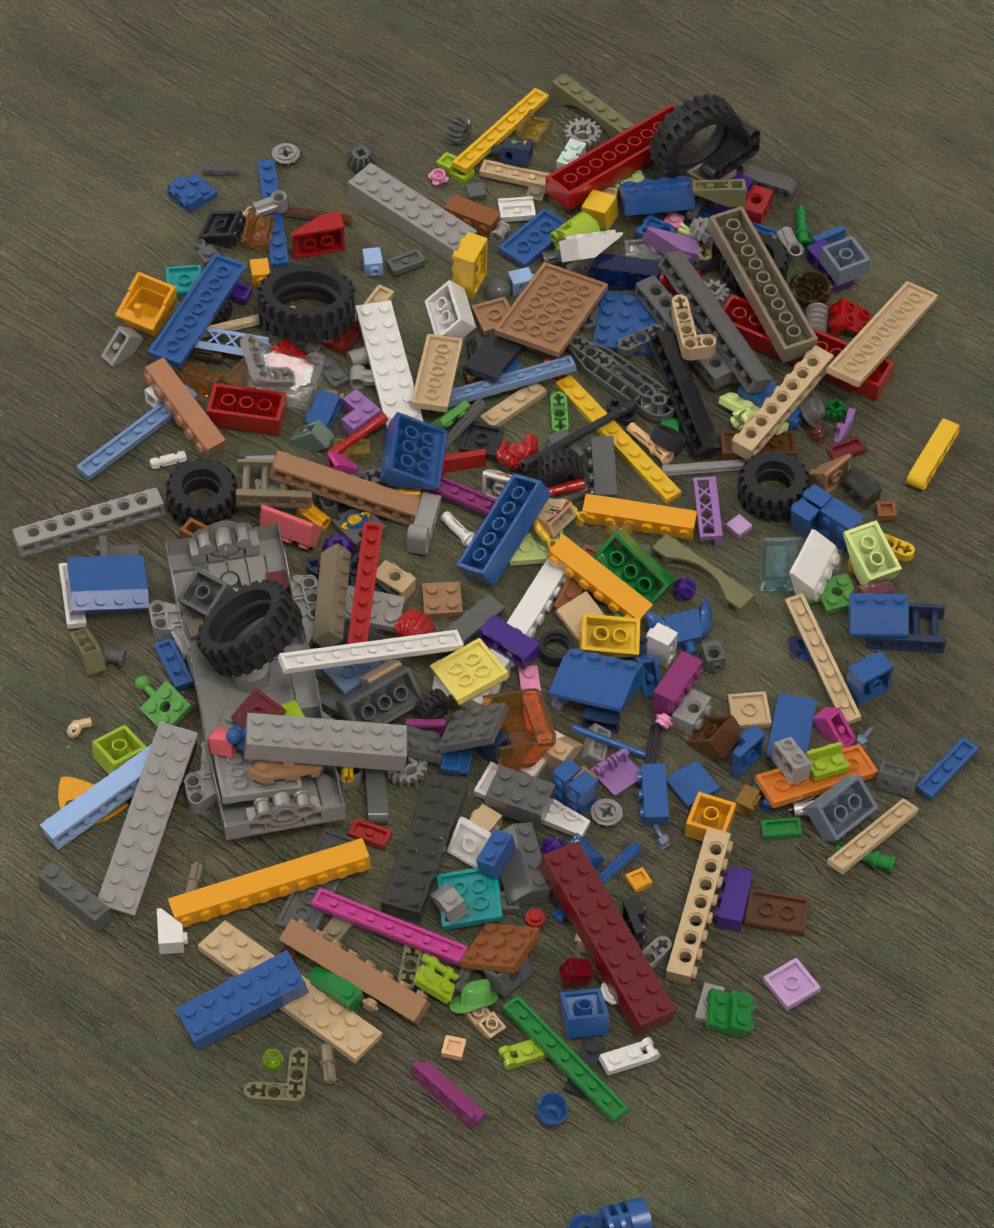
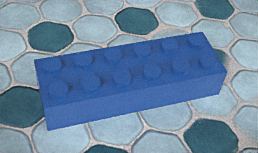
[456,473,552,586]
[176,950,309,1051]

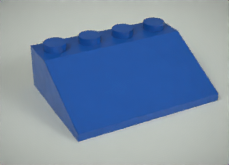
[379,412,448,490]
[66,555,149,615]
[548,648,643,712]

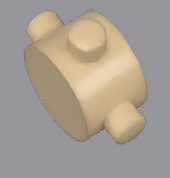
[362,998,379,1012]

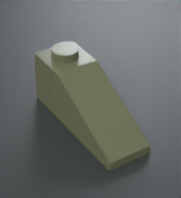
[692,179,746,208]
[69,627,106,675]

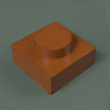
[876,501,897,521]

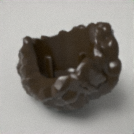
[789,269,833,307]

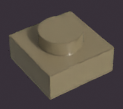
[525,185,546,206]

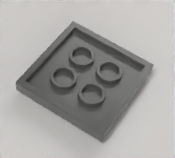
[438,702,509,753]

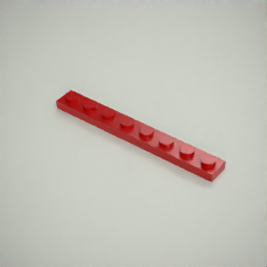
[347,521,383,644]

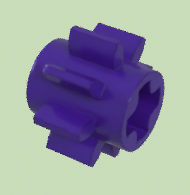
[673,576,696,601]
[541,835,566,855]

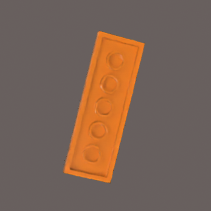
[755,744,878,808]

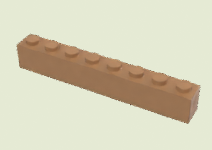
[268,450,420,526]
[279,918,432,1025]

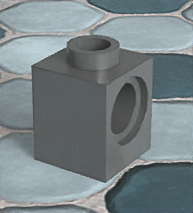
[700,640,726,673]

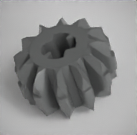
[445,114,472,145]
[347,145,376,173]

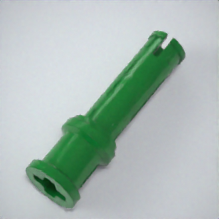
[795,205,812,251]
[835,841,897,874]

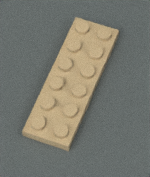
[411,334,463,412]

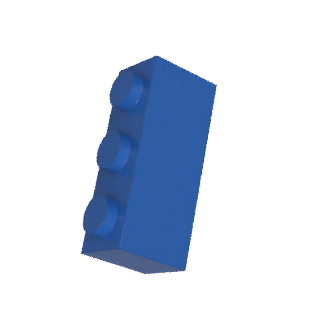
[637,763,669,826]

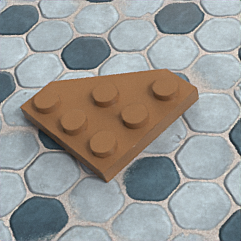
[248,760,327,784]

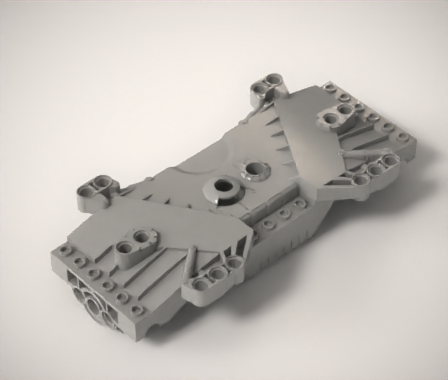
[149,521,363,840]

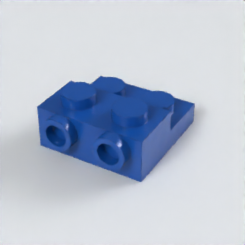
[167,173,218,213]
[731,725,765,780]

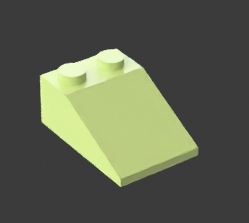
[843,520,902,590]

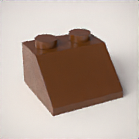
[686,716,743,760]

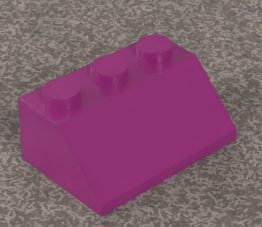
[651,651,703,715]

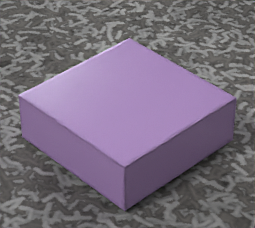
[726,514,752,539]

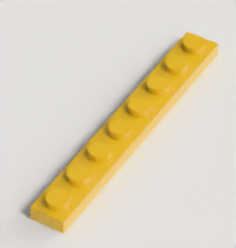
[452,88,549,174]

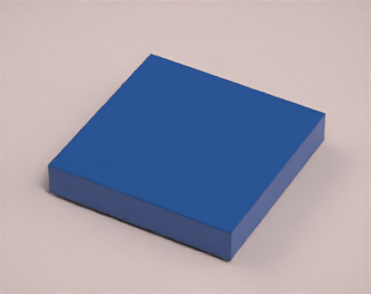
[666,760,720,810]

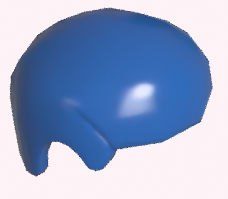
[536,1092,569,1127]

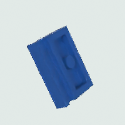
[440,747,474,776]

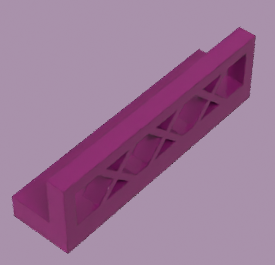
[412,1060,486,1130]

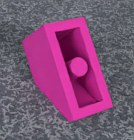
[327,451,358,474]
[813,707,857,749]

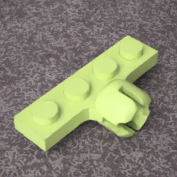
[718,392,789,435]

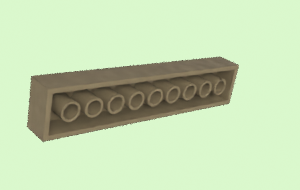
[708,206,818,363]

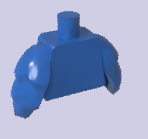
[645,598,713,656]

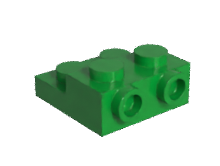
[706,988,756,1039]

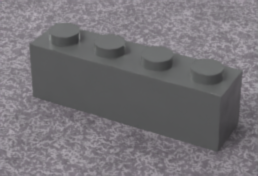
[587,436,617,498]
[440,594,505,657]
[37,862,112,933]

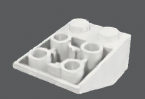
[559,229,623,262]

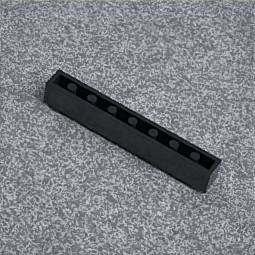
[648,330,722,459]

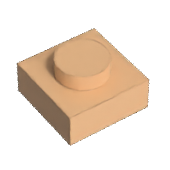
[441,1035,466,1061]

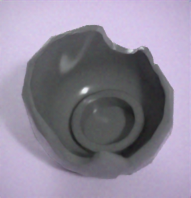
[484,277,512,301]

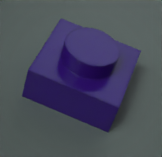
[231,283,253,304]

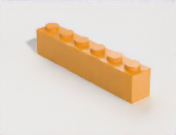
[582,494,697,540]
[547,534,653,623]

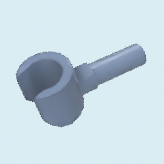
[855,727,873,749]
[653,824,669,850]

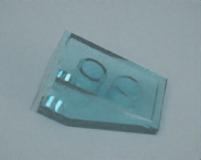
[758,537,801,591]

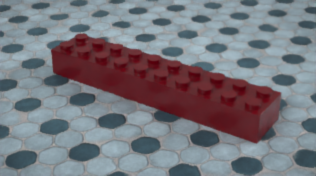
[539,841,676,1036]

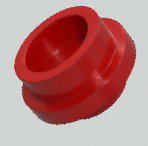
[525,908,546,928]

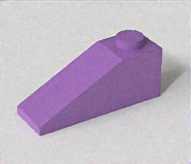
[642,227,699,264]

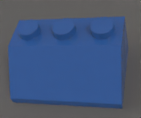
[848,593,909,637]

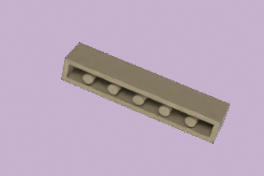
[313,543,351,648]

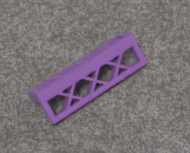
[693,476,723,547]

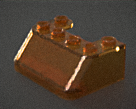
[482,688,556,770]

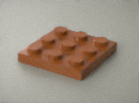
[460,923,541,974]

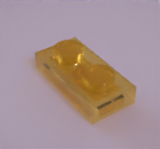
[333,439,370,458]

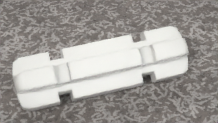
[150,451,187,469]

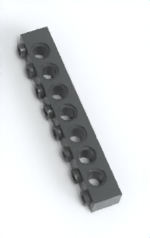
[635,275,733,391]

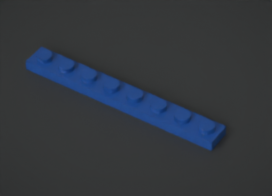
[257,159,289,269]

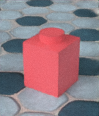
[207,726,238,758]

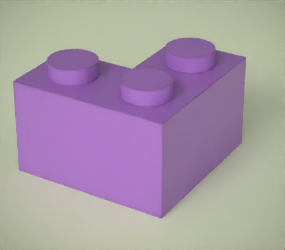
[341,389,381,438]

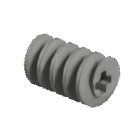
[805,303,828,333]

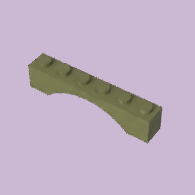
[551,74,634,139]
[651,534,755,619]

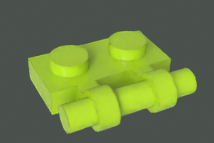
[413,954,459,1004]

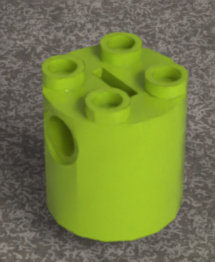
[550,212,601,252]

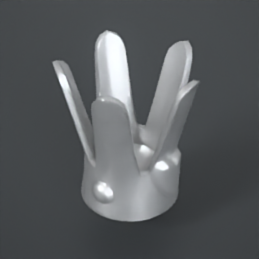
[787,796,815,817]

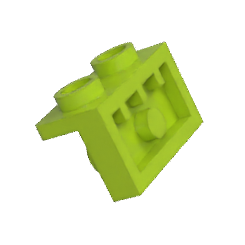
[806,742,851,782]

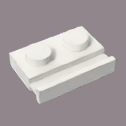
[498,196,536,222]

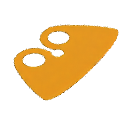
[58,776,128,824]

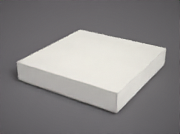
[447,817,492,868]

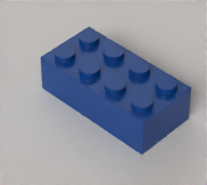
[619,176,695,216]

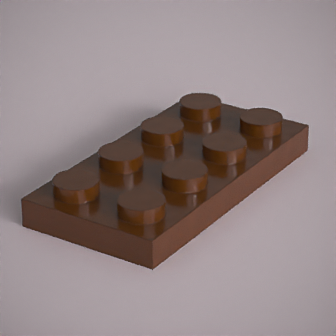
[720,431,797,460]

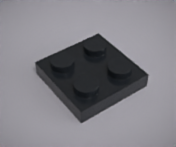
[459,421,504,460]

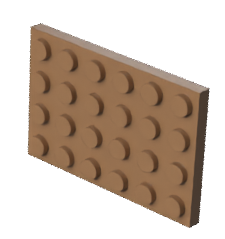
[494,262,608,357]

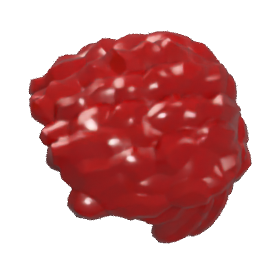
[495,433,539,471]
[394,608,436,657]

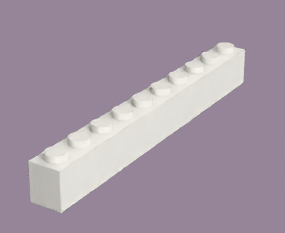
[461,559,568,709]

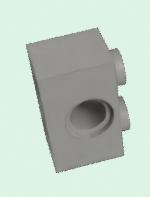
[672,689,713,736]

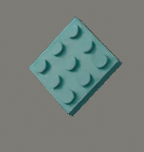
[437,868,504,930]

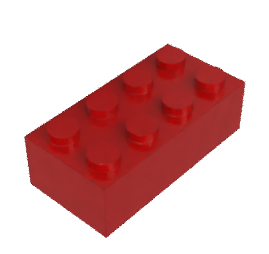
[206,383,287,435]

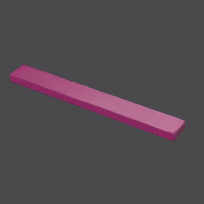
[311,888,468,966]

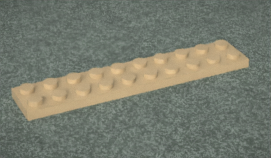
[826,281,938,388]
[198,920,382,1064]

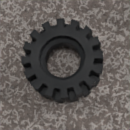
[414,688,452,719]

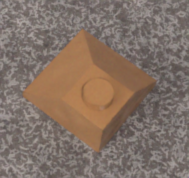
[809,454,852,494]

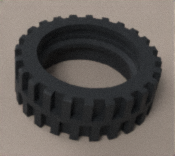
[649,94,743,179]
[258,264,355,344]
[196,579,302,678]

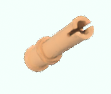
[626,422,674,465]

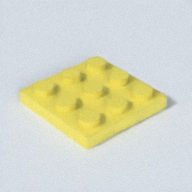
[430,638,509,705]

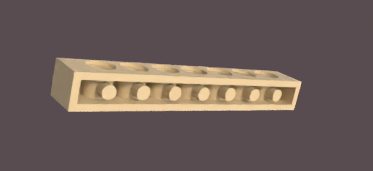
[732,345,834,460]
[666,828,733,985]

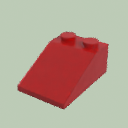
[291,211,345,260]

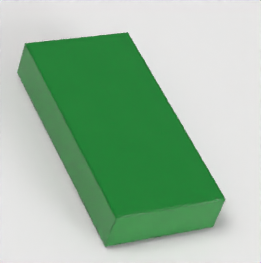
[760,817,803,840]

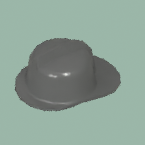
[799,395,826,428]

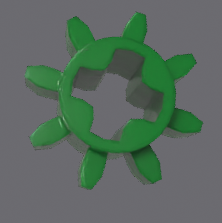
[824,399,847,422]

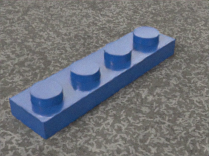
[915,737,979,801]

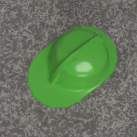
[449,979,498,1014]

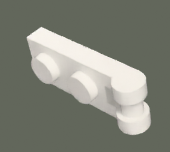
[599,1037,660,1076]

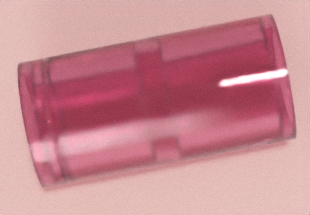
[852,579,894,594]

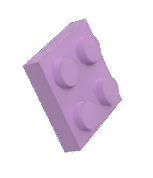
[763,957,821,1011]

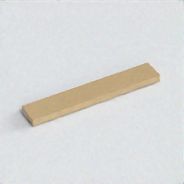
[827,798,919,875]

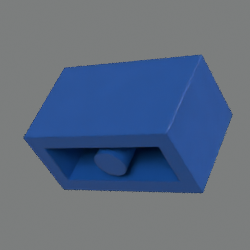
[305,389,343,431]
[476,829,516,880]

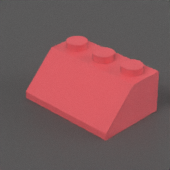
[260,504,323,550]

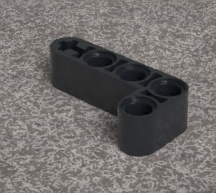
[699,122,760,180]

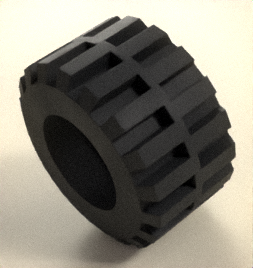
[535,448,586,495]

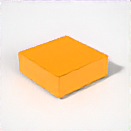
[625,867,653,893]

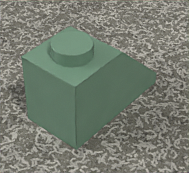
[289,420,334,452]

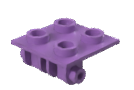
[590,748,641,797]

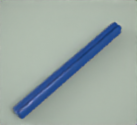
[553,842,641,923]

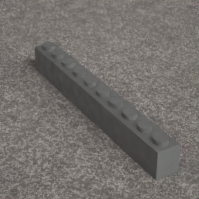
[658,251,772,394]

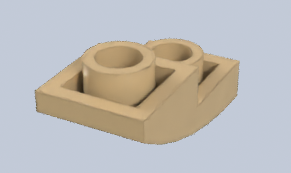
[463,1006,506,1040]

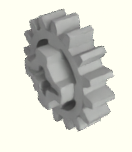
[564,117,601,149]
[690,217,717,246]
[385,756,427,787]

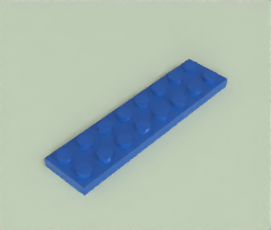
[148,253,247,368]

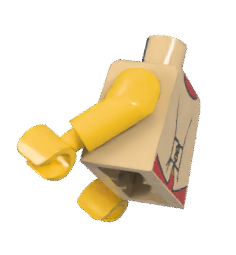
[532,498,588,552]

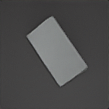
[581,723,611,764]

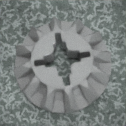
[272,143,300,166]
[591,799,623,828]

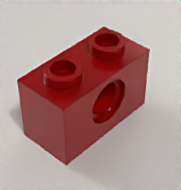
[743,185,774,225]

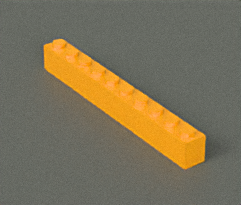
[168,838,371,927]

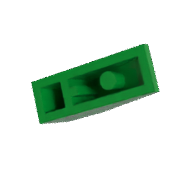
[306,965,364,1013]

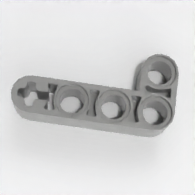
[407,492,442,555]

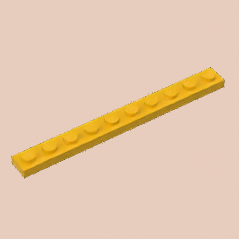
[555,375,681,504]

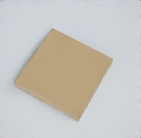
[556,591,604,642]
[727,691,772,729]

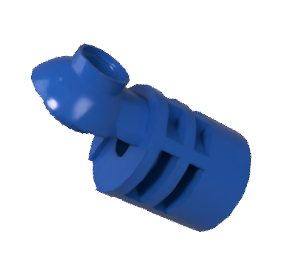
[567,1197,653,1228]

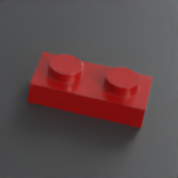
[347,818,392,850]

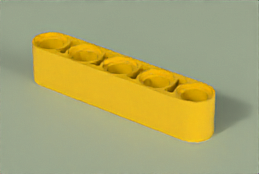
[906,418,961,491]

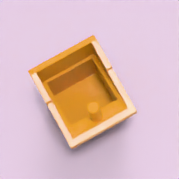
[115,272,177,337]

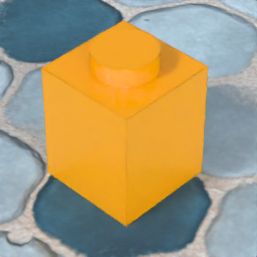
[250,258,270,287]

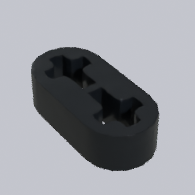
[606,398,636,427]

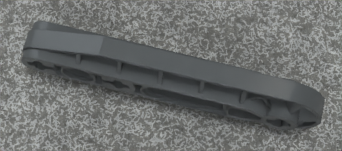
[568,335,676,422]

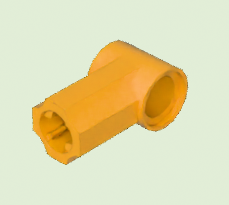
[296,500,331,531]

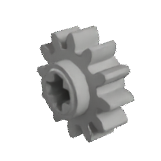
[704,279,730,306]

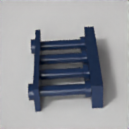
[867,603,946,653]

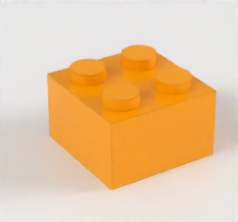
[685,792,736,842]

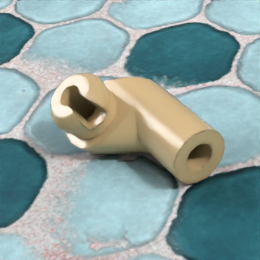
[67,717,92,738]

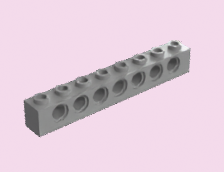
[12,487,165,557]

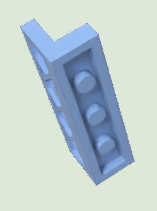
[195,327,270,357]

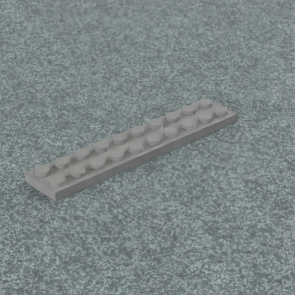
[98,722,198,917]

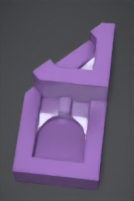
[834,408,856,444]

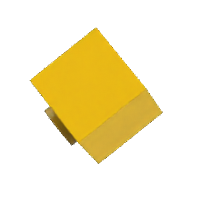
[581,190,618,230]

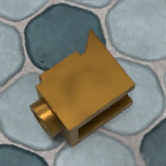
[734,784,761,821]

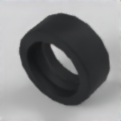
[650,424,687,453]
[538,629,575,667]

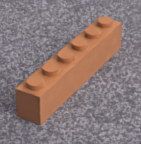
[143,357,226,459]

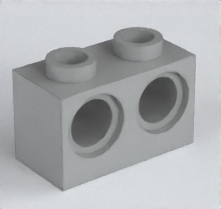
[771,736,812,785]

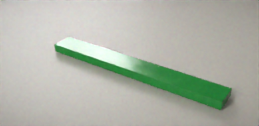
[502,995,629,1123]

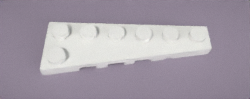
[474,762,590,837]

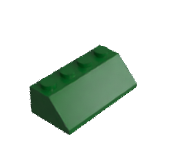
[593,528,677,604]

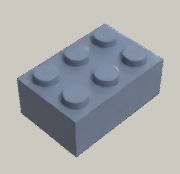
[805,774,878,841]

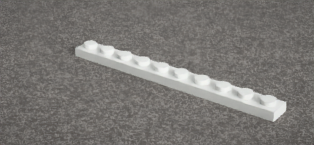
[278,630,464,674]

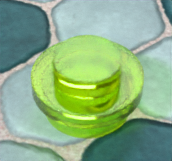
[262,1048,283,1069]

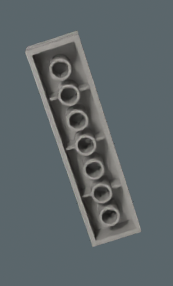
[347,163,477,264]
[244,713,407,771]

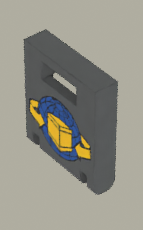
[330,507,387,550]

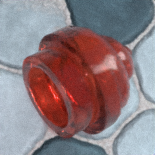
[809,425,827,445]

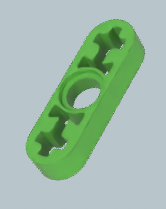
[550,391,569,434]

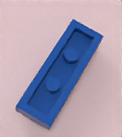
[154,638,194,691]

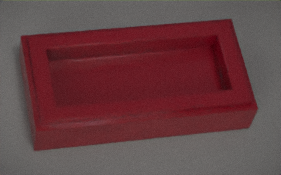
[826,435,868,460]

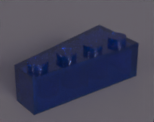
[587,253,662,291]

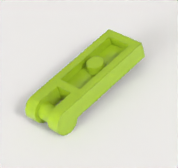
[498,1039,548,1070]

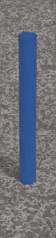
[570,724,647,759]

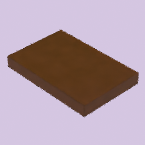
[744,888,810,936]

